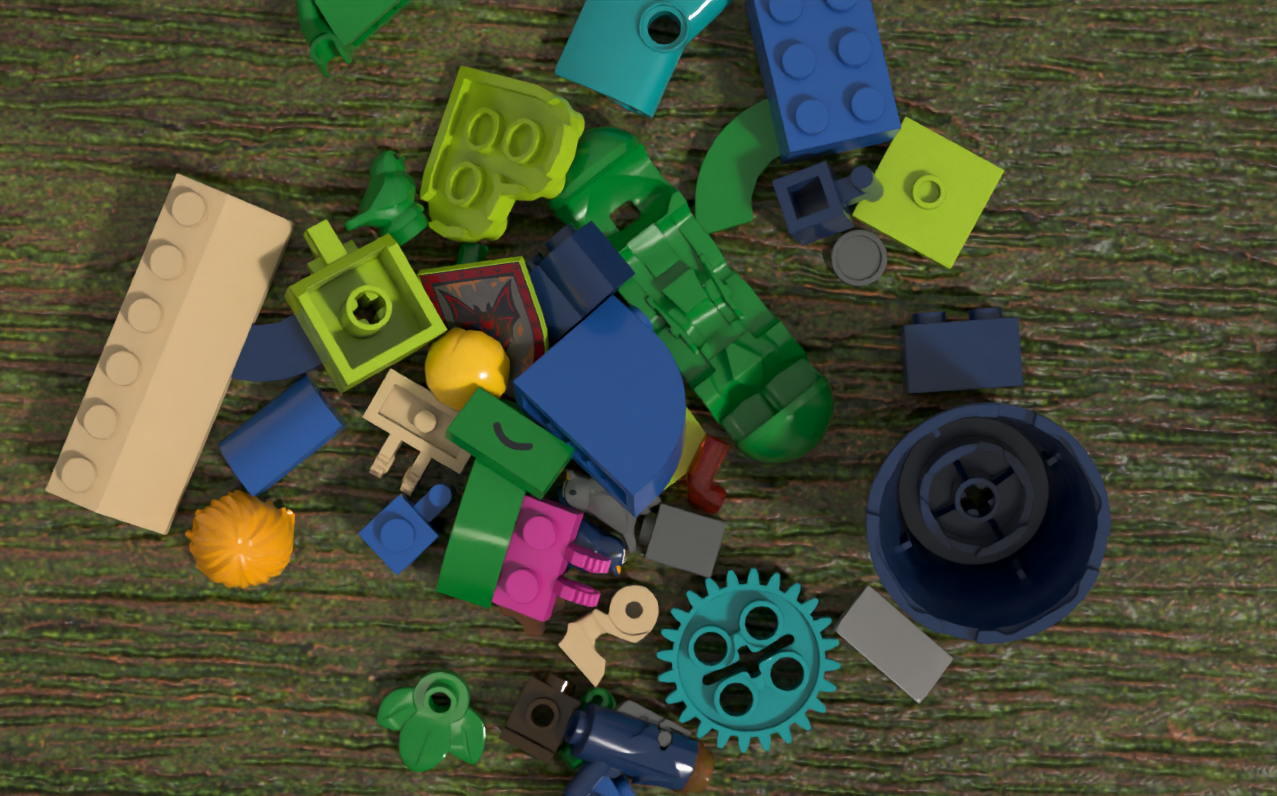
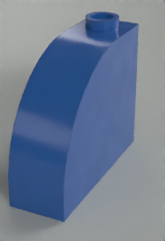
[513,295,686,518]

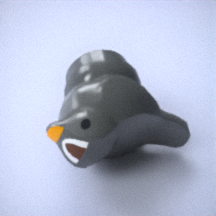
[562,469,662,554]

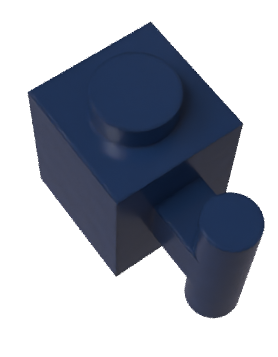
[772,161,884,246]

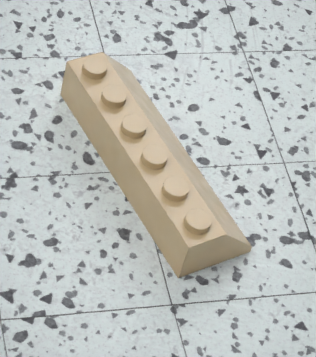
[45,173,296,535]

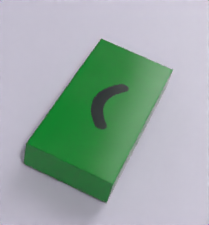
[445,387,575,500]

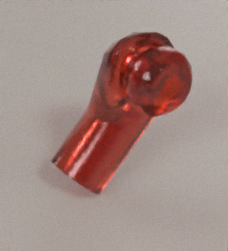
[686,433,731,514]

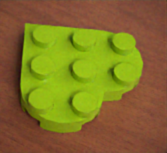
[420,65,585,243]

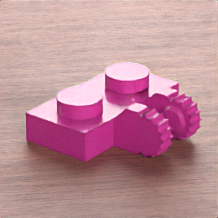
[491,494,611,622]

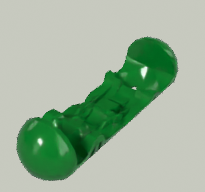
[545,126,834,464]

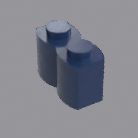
[525,221,636,346]

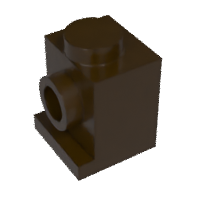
[499,669,582,764]

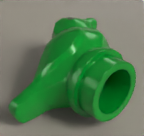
[344,150,430,246]

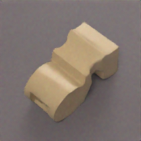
[558,583,659,687]

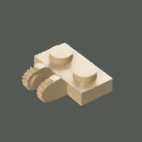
[362,368,472,496]

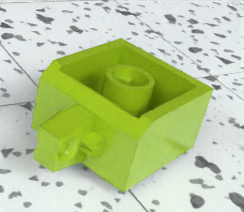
[284,219,447,394]

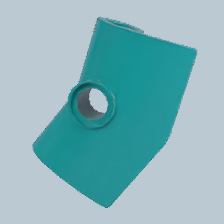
[555,0,734,119]

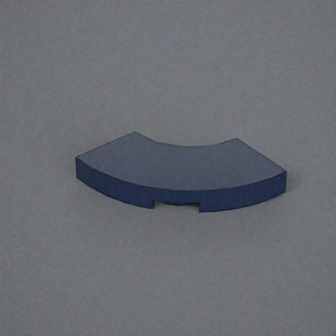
[231,314,323,382]

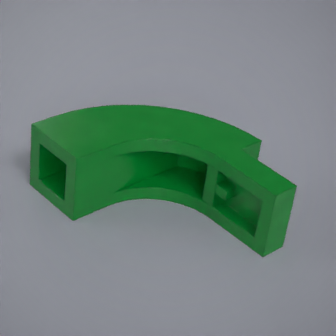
[436,398,532,609]

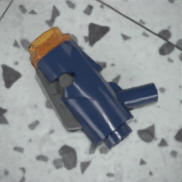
[563,700,715,796]

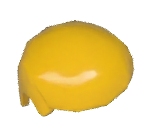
[424,327,510,411]

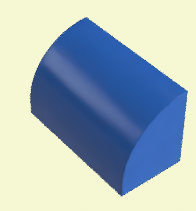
[218,373,349,497]

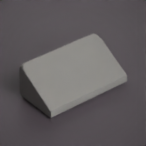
[831,585,953,704]

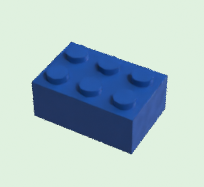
[744,0,902,165]

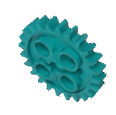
[657,567,841,753]

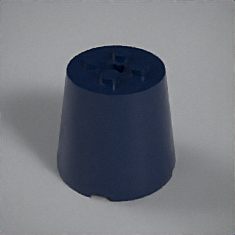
[866,403,1111,644]

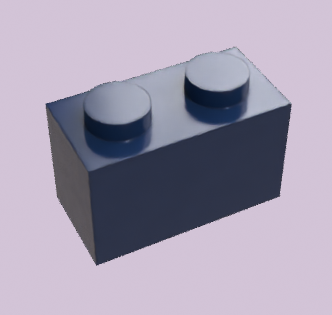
[899,307,1023,394]

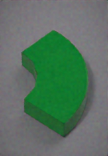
[695,99,781,235]

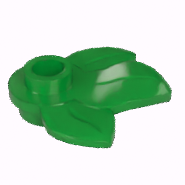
[376,669,486,773]

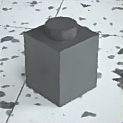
[637,502,727,578]

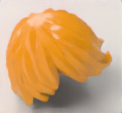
[185,490,295,589]

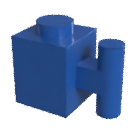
[358,483,457,575]

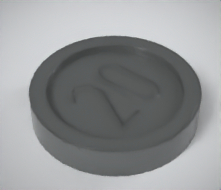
[830,230,887,287]

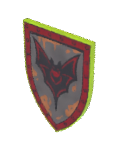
[417,256,549,403]

